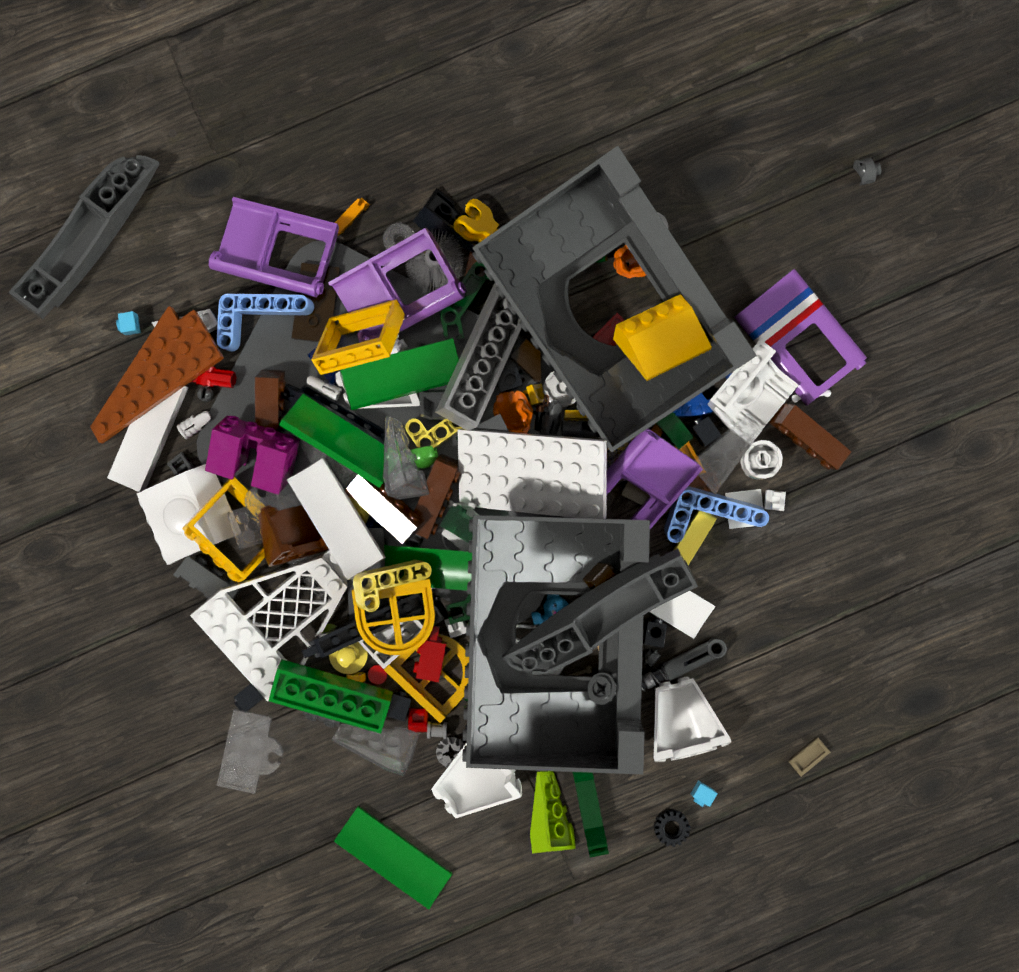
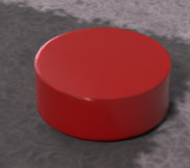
[368,665,388,684]

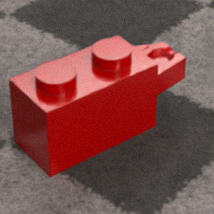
[413,625,447,683]

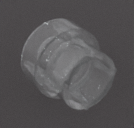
[383,222,415,250]

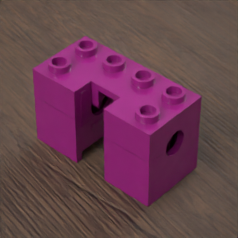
[205,415,300,495]

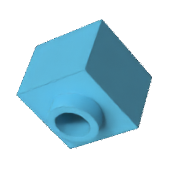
[116,311,141,335]
[690,780,718,807]

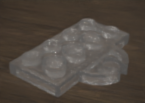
[227,486,302,550]
[217,709,283,794]

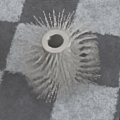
[405,229,463,295]

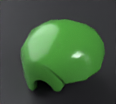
[407,446,438,469]

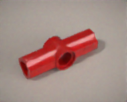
[191,367,237,388]

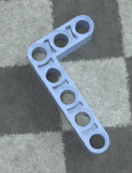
[217,294,314,352]
[664,486,769,543]

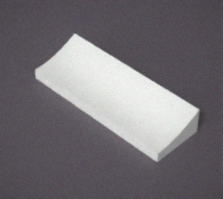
[107,386,188,492]
[287,458,386,580]
[650,591,716,639]

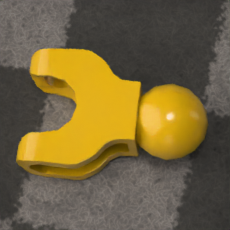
[454,199,499,242]

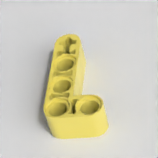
[406,419,462,449]
[673,510,717,565]
[353,560,432,612]

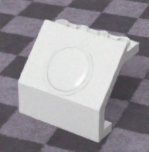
[707,339,799,445]
[137,464,241,565]

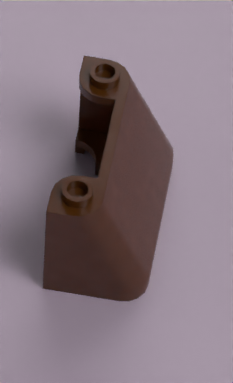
[258,505,329,567]

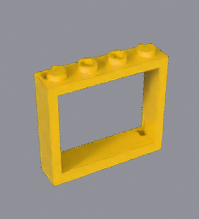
[311,299,405,375]
[181,477,265,583]

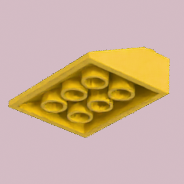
[613,294,712,381]

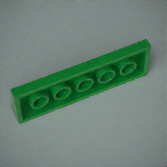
[340,338,459,410]
[279,394,402,488]
[384,545,472,591]
[268,659,393,734]
[334,806,452,910]

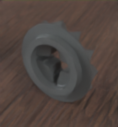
[588,673,617,705]

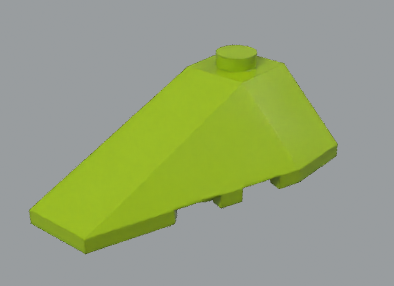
[530,771,576,854]

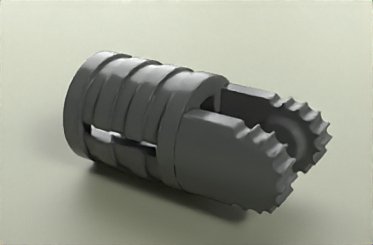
[540,400,563,436]
[561,420,597,438]

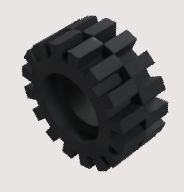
[654,809,690,847]

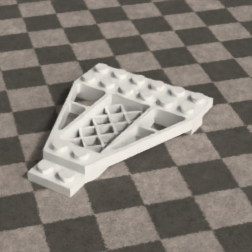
[190,550,347,701]

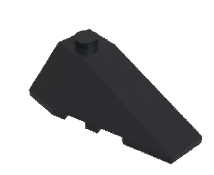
[413,188,480,252]

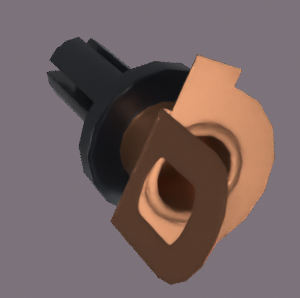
[533,395,549,431]

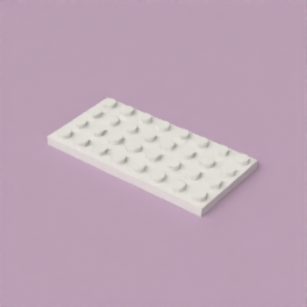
[458,428,607,519]

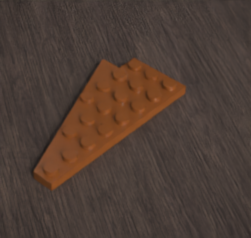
[90,306,224,443]

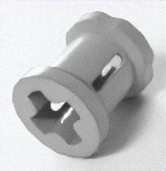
[427,721,448,740]

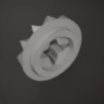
[436,737,465,767]

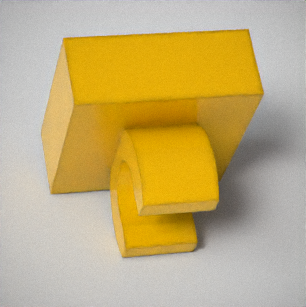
[523,384,547,405]

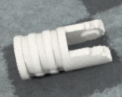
[307,376,342,401]
[177,411,211,440]

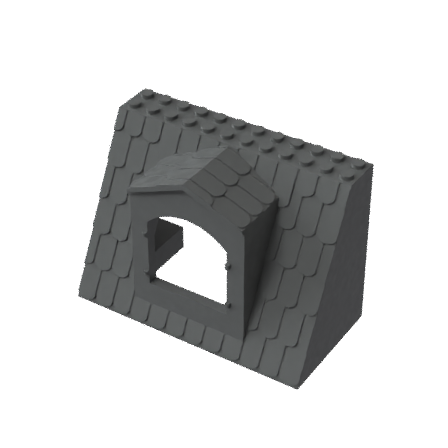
[472,146,757,452]
[462,515,650,775]

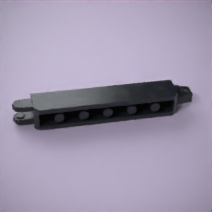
[281,384,410,469]
[301,588,441,658]

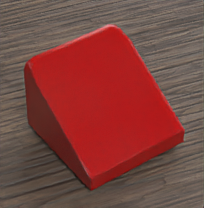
[408,708,428,732]

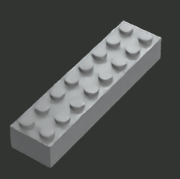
[435,282,522,431]

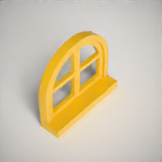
[351,577,435,655]
[384,634,469,723]

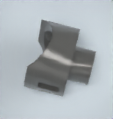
[853,157,881,186]

